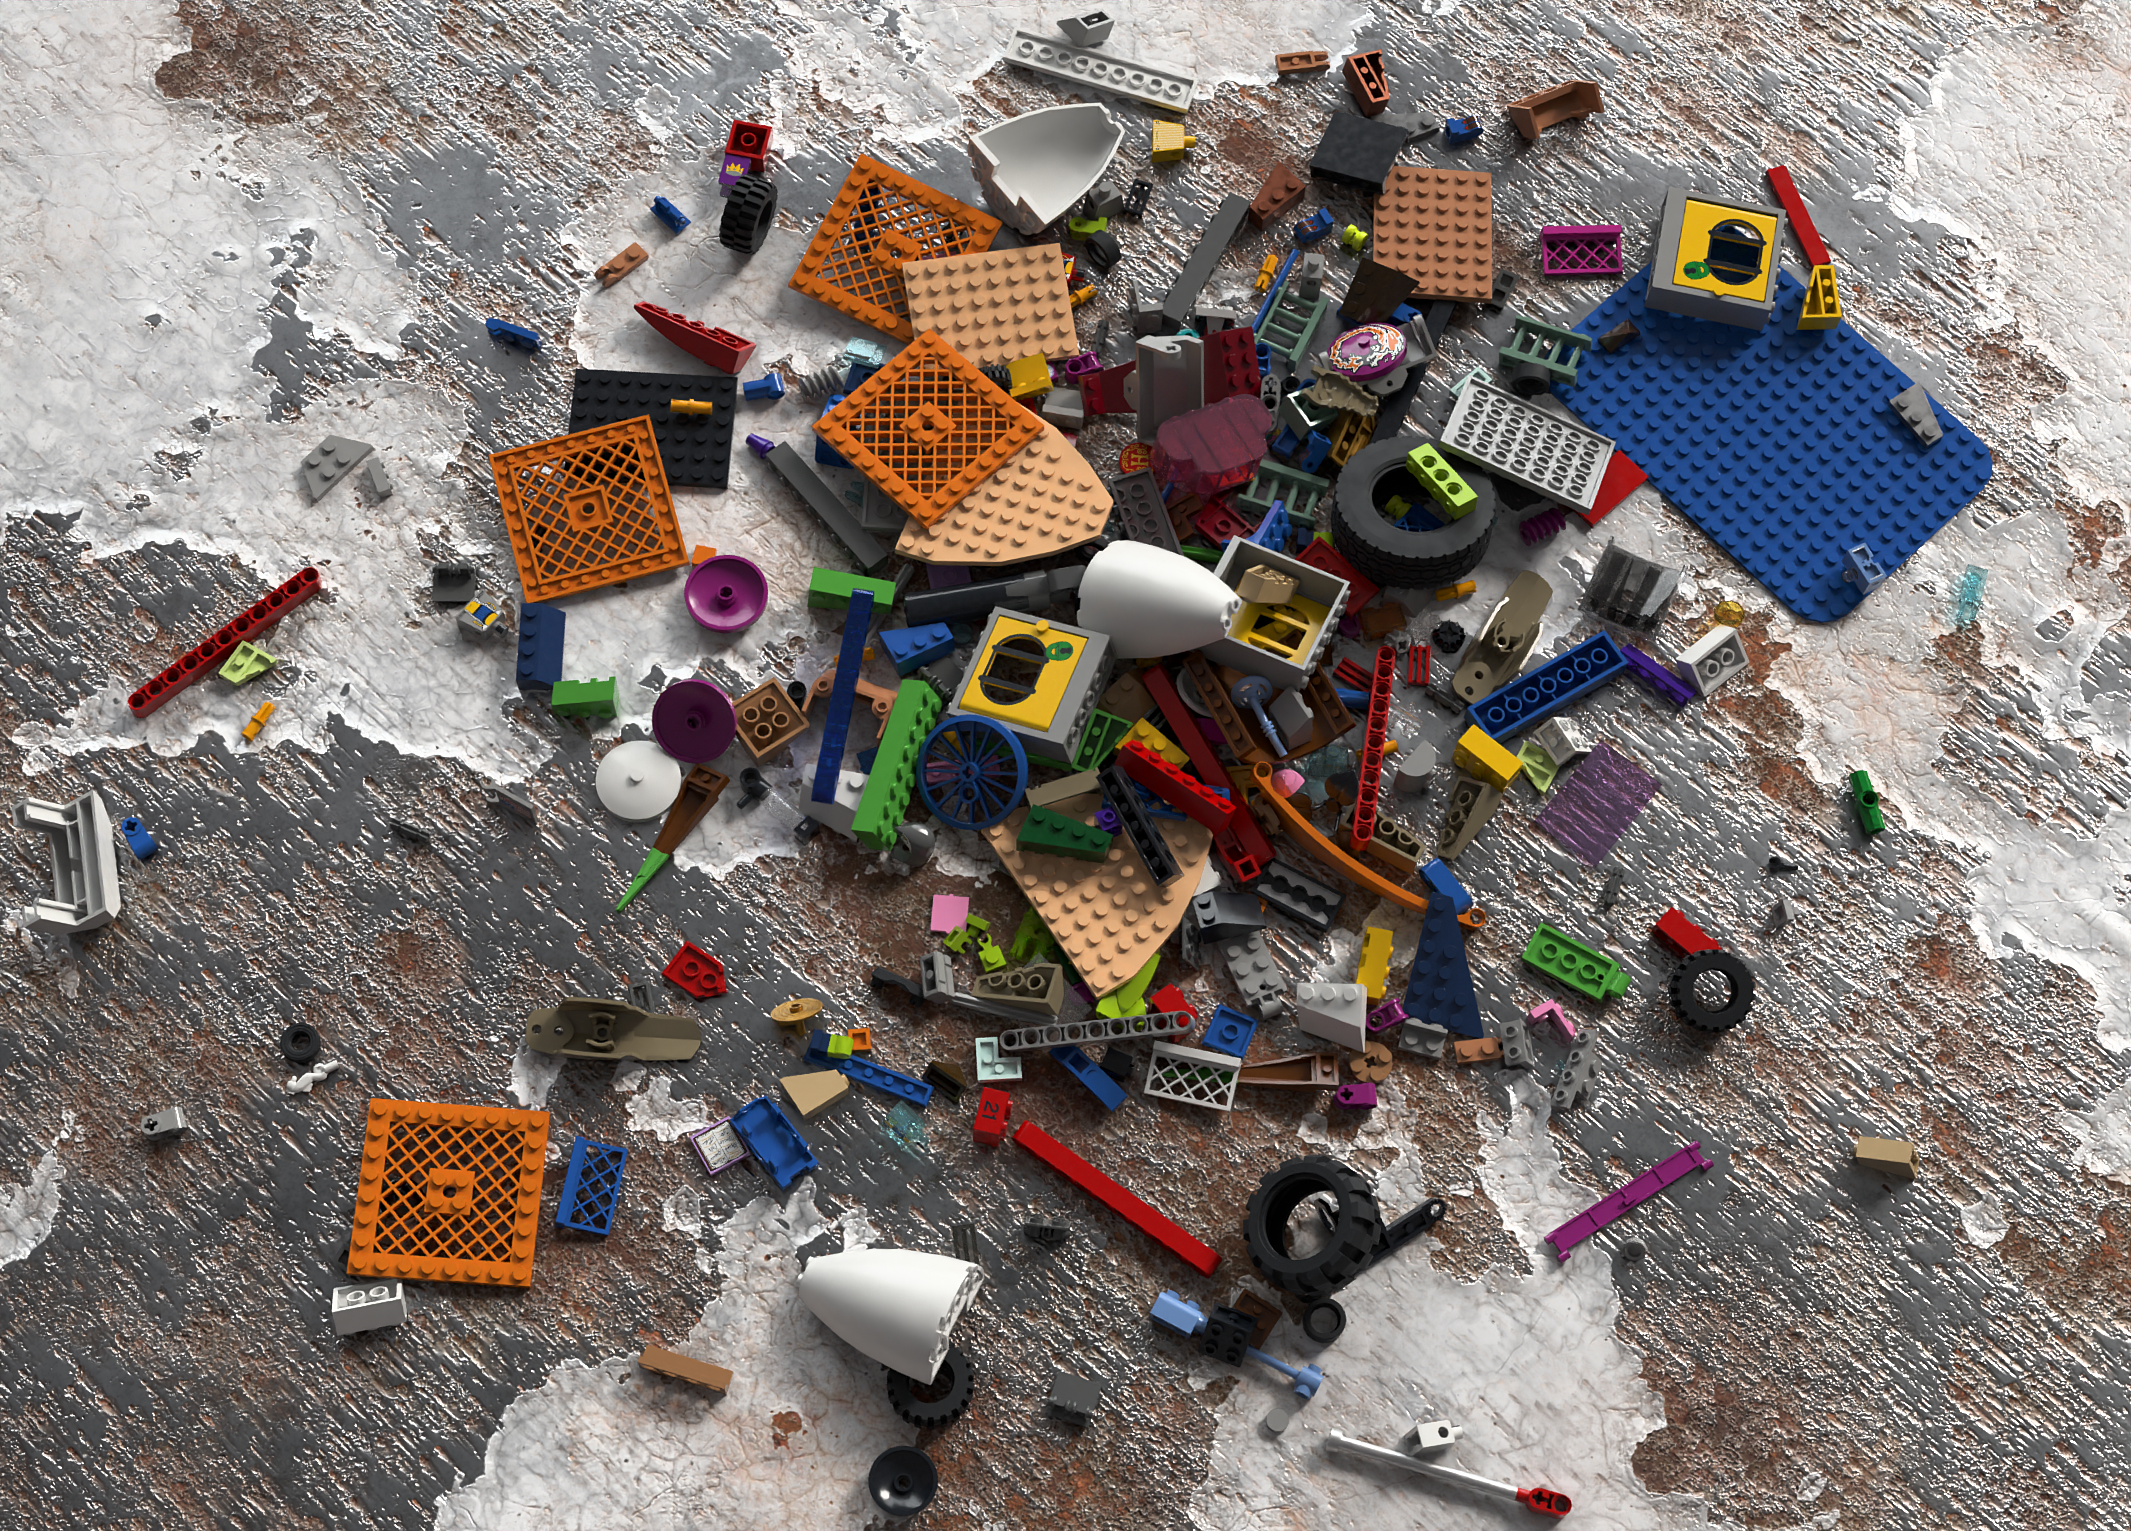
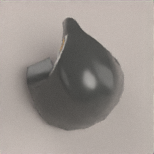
[890,822,935,867]

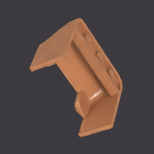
[1507,80,1605,139]
[801,669,898,751]

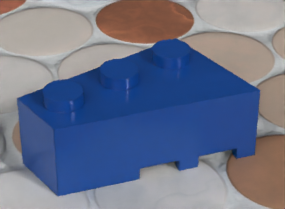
[879,622,955,677]

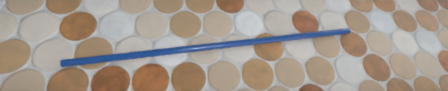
[1161,249,1299,504]

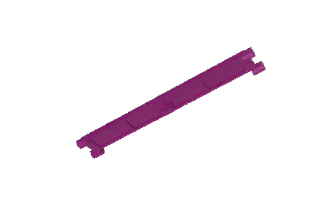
[1544,1141,1714,1263]

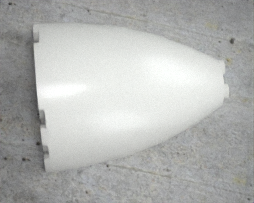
[968,103,1125,235]
[1077,540,1242,658]
[796,1249,985,1385]

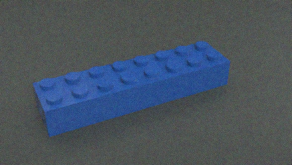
[1464,630,1628,744]

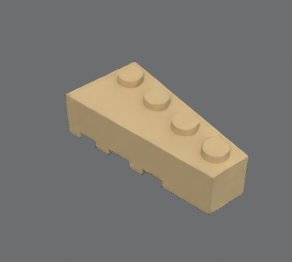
[1236,564,1300,604]

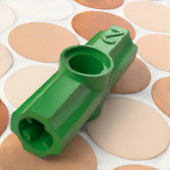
[1848,770,1886,835]

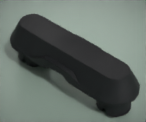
[870,967,927,1008]

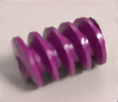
[1519,508,1566,546]

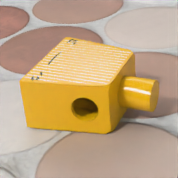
[1152,120,1196,162]

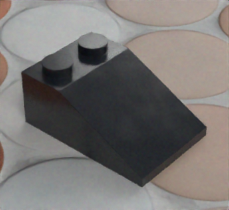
[1192,891,1267,945]

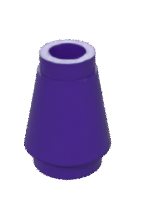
[746,433,776,459]

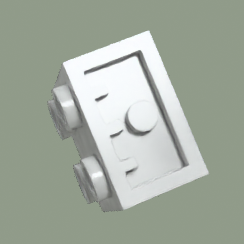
[1534,717,1592,766]

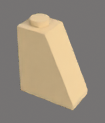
[780,1070,850,1122]
[1853,1136,1920,1179]

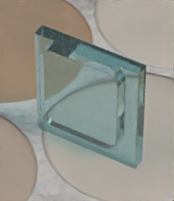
[843,337,887,369]

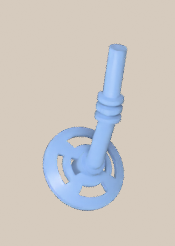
[1230,676,1287,758]

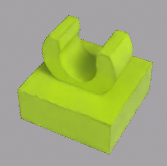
[965,913,991,938]
[943,925,972,954]

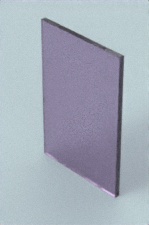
[1534,740,1662,867]

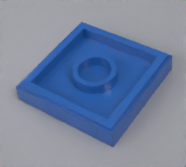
[1202,1004,1259,1061]

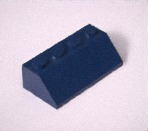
[516,603,566,690]

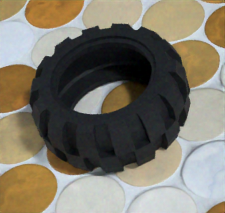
[1243,1154,1381,1297]

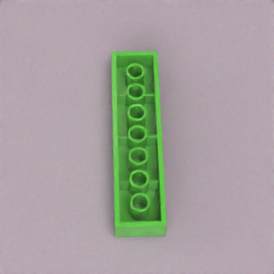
[851,679,942,851]

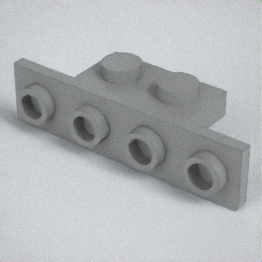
[1550,1029,1603,1109]

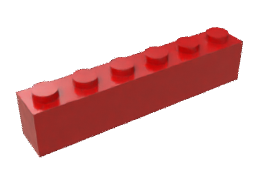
[1114,739,1237,835]

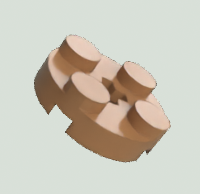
[1249,796,1283,837]
[1348,1040,1392,1084]

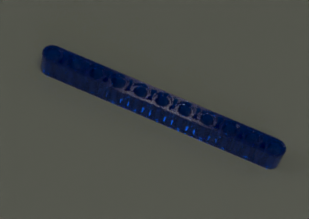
[811,588,875,805]

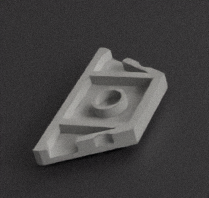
[301,435,374,502]

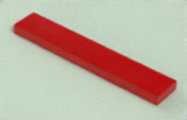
[1765,165,1831,269]

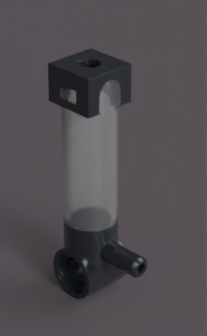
[737,767,820,846]

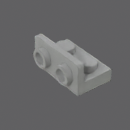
[1397,1018,1448,1061]
[1500,1019,1535,1069]

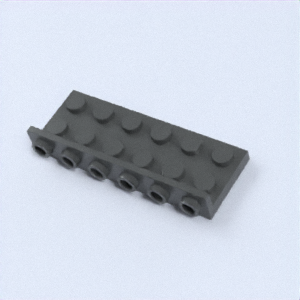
[1105,467,1184,556]

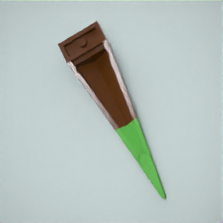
[616,763,730,914]
[1162,1052,1339,1093]

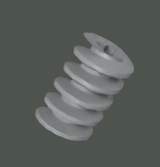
[798,365,844,403]

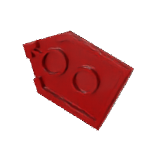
[661,940,727,999]

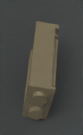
[1023,767,1104,812]

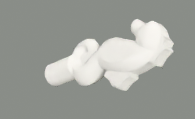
[286,1060,340,1095]

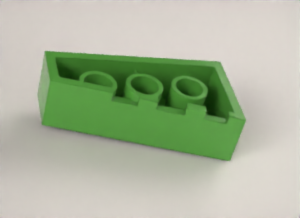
[807,567,896,614]

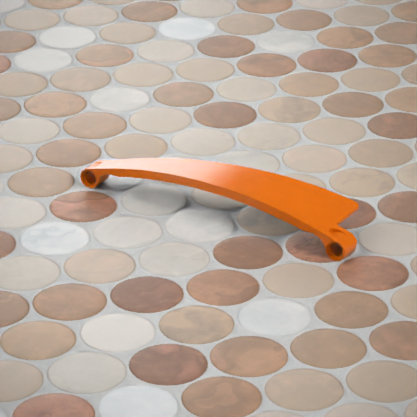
[1250,762,1486,930]

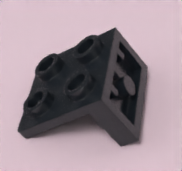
[1198,1302,1258,1367]

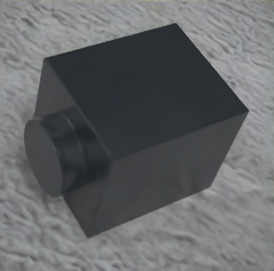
[1100,1047,1135,1083]

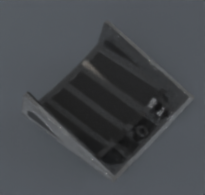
[1578,536,1688,642]

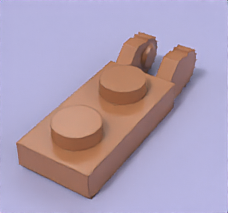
[1275,51,1331,75]
[594,242,649,288]
[1453,1037,1505,1065]

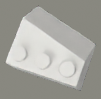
[798,764,869,843]
[1296,983,1367,1053]

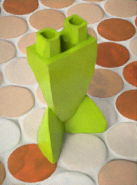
[1096,949,1161,1031]

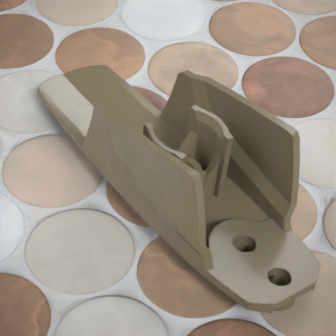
[1451,570,1553,705]
[525,997,702,1061]

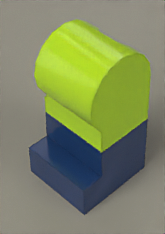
[1296,528,1335,554]
[810,1029,854,1059]

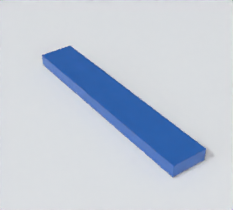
[803,1040,934,1108]

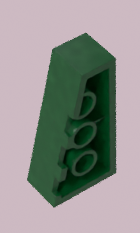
[1016,804,1113,864]

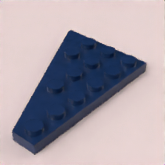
[1402,892,1484,1039]

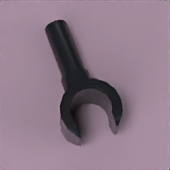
[1769,857,1798,873]

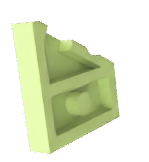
[218,640,278,686]
[1517,741,1560,796]

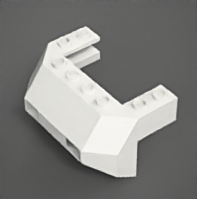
[12,790,121,935]

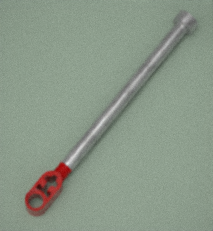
[1326,1428,1572,1519]

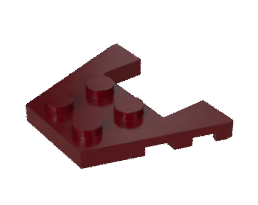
[1195,486,1265,552]

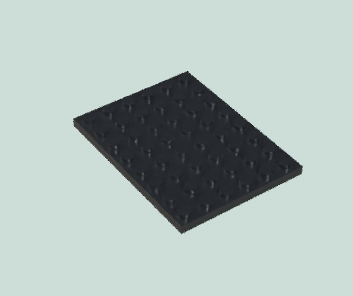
[563,368,738,489]

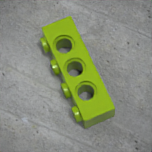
[1406,443,1478,520]

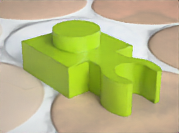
[977,934,1006,974]

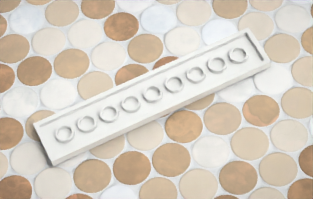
[1003,26,1199,114]

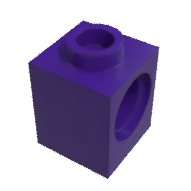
[1094,806,1123,838]

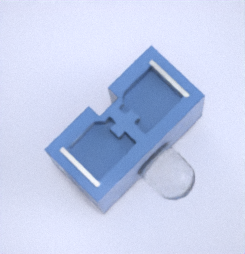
[1841,543,1887,594]

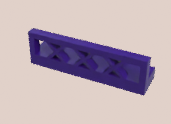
[1620,643,1697,709]

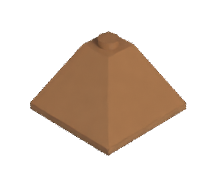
[732,677,810,768]

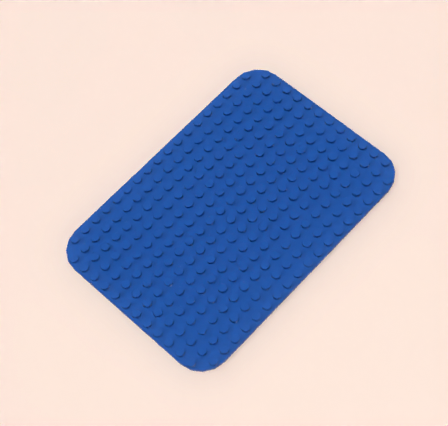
[1544,225,1993,623]

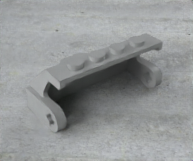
[1318,314,1438,398]
[1124,335,1204,453]

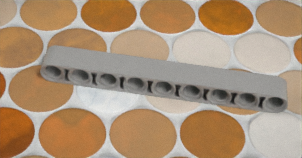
[1000,1011,1196,1052]

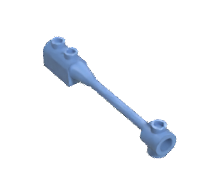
[1149,1290,1324,1400]

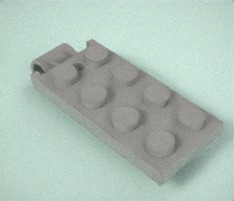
[1215,931,1288,1020]

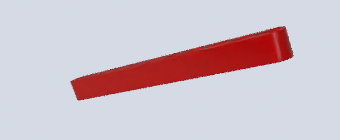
[128,567,322,719]
[1350,646,1396,851]
[1142,663,1277,867]
[1011,1120,1222,1279]

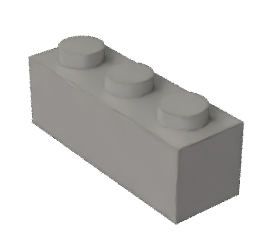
[366,457,393,499]

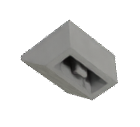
[1056,9,1115,47]
[1268,686,1314,750]

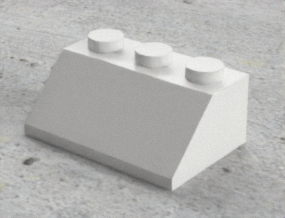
[1675,624,1749,697]
[332,1278,407,1335]

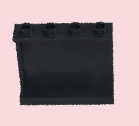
[1309,111,1409,196]

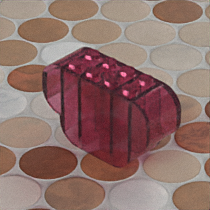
[1149,394,1272,496]

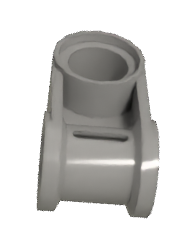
[141,1107,188,1141]

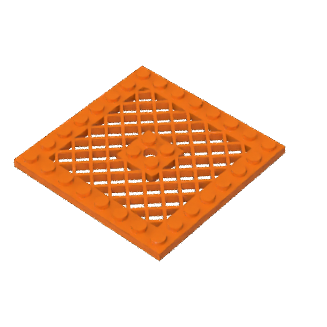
[788,154,1003,346]
[812,328,1044,530]
[488,414,690,603]
[347,1098,550,1288]

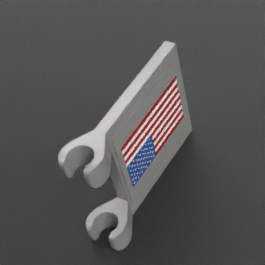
[481,776,539,825]

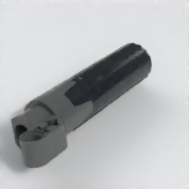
[903,565,1086,628]

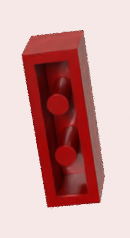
[1651,906,1722,958]

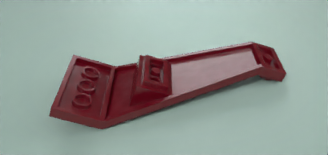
[1078,326,1265,416]

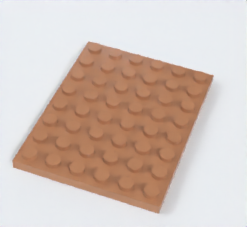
[1372,166,1492,304]

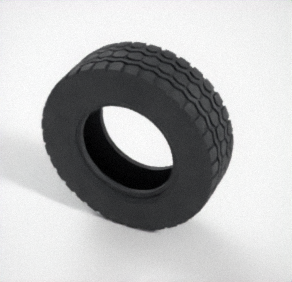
[1331,436,1496,590]

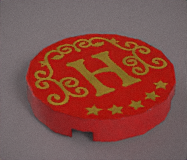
[1119,442,1160,475]

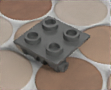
[432,563,477,602]
[913,656,963,707]
[1179,916,1202,971]
[1024,1213,1070,1241]
[1045,1371,1102,1428]

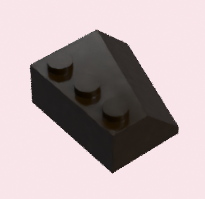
[1339,257,1420,324]

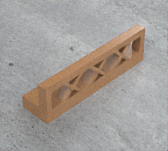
[638,1345,734,1395]

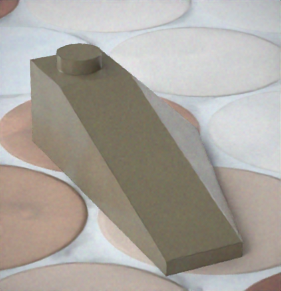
[1436,776,1503,860]
[971,963,1064,1016]

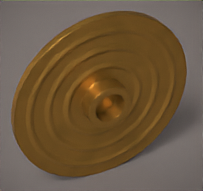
[771,998,823,1035]

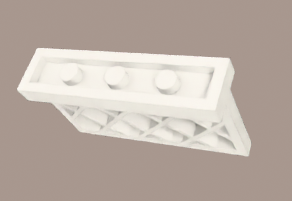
[1144,1040,1242,1112]

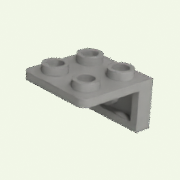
[1128,279,1163,333]
[1042,387,1084,429]

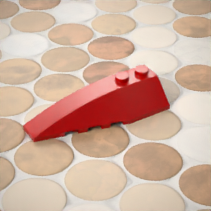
[634,301,756,374]

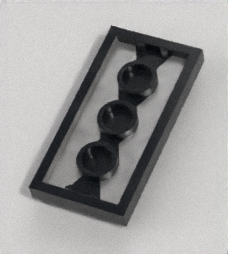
[1251,858,1347,933]

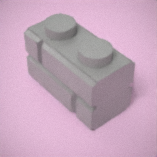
[920,951,955,1004]

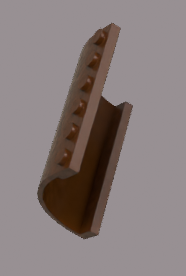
[1182,629,1356,765]

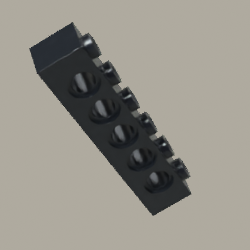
[1096,765,1184,887]

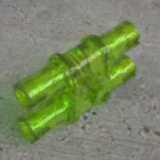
[1009,905,1055,966]

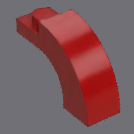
[1210,823,1261,883]

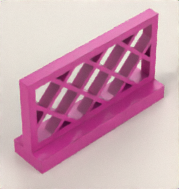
[1539,225,1623,276]

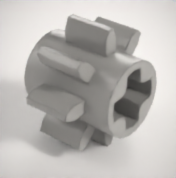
[1383,629,1410,656]

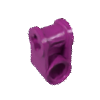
[1064,351,1104,384]
[1366,998,1409,1034]
[1334,1083,1378,1110]

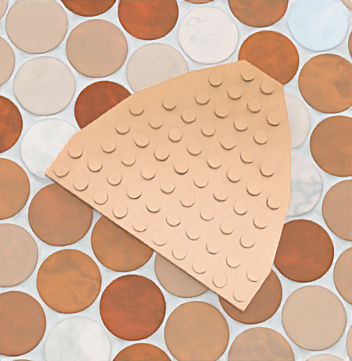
[895,388,1113,566]
[981,794,1213,1000]

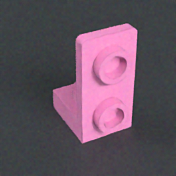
[1527,999,1575,1043]

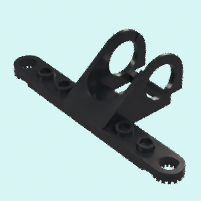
[1295,1197,1447,1304]

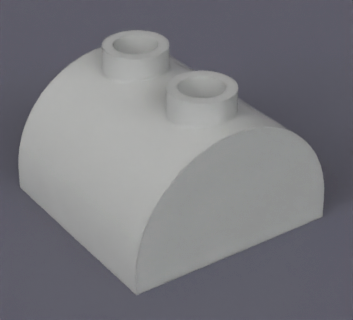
[1393,739,1437,792]

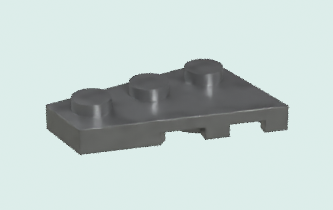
[1370,112,1440,144]
[1887,382,1943,449]

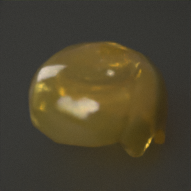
[1713,600,1745,628]

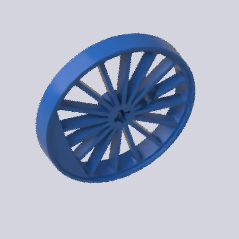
[916,714,1028,830]

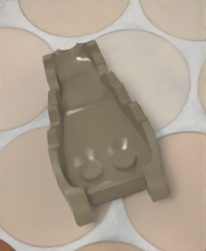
[1301,365,1378,417]

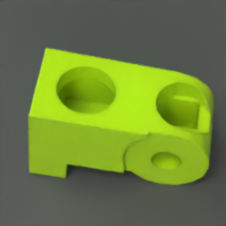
[1069,217,1107,241]

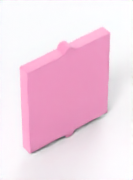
[930,894,969,935]

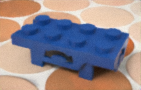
[729,1095,819,1191]

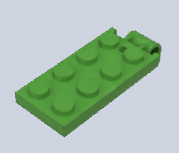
[1521,923,1631,1003]

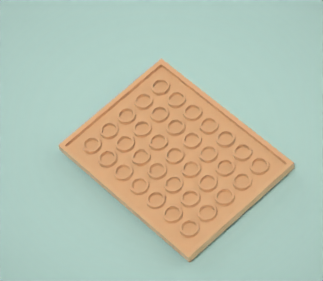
[902,243,1079,378]

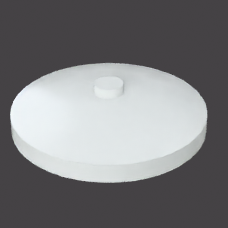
[596,741,682,822]

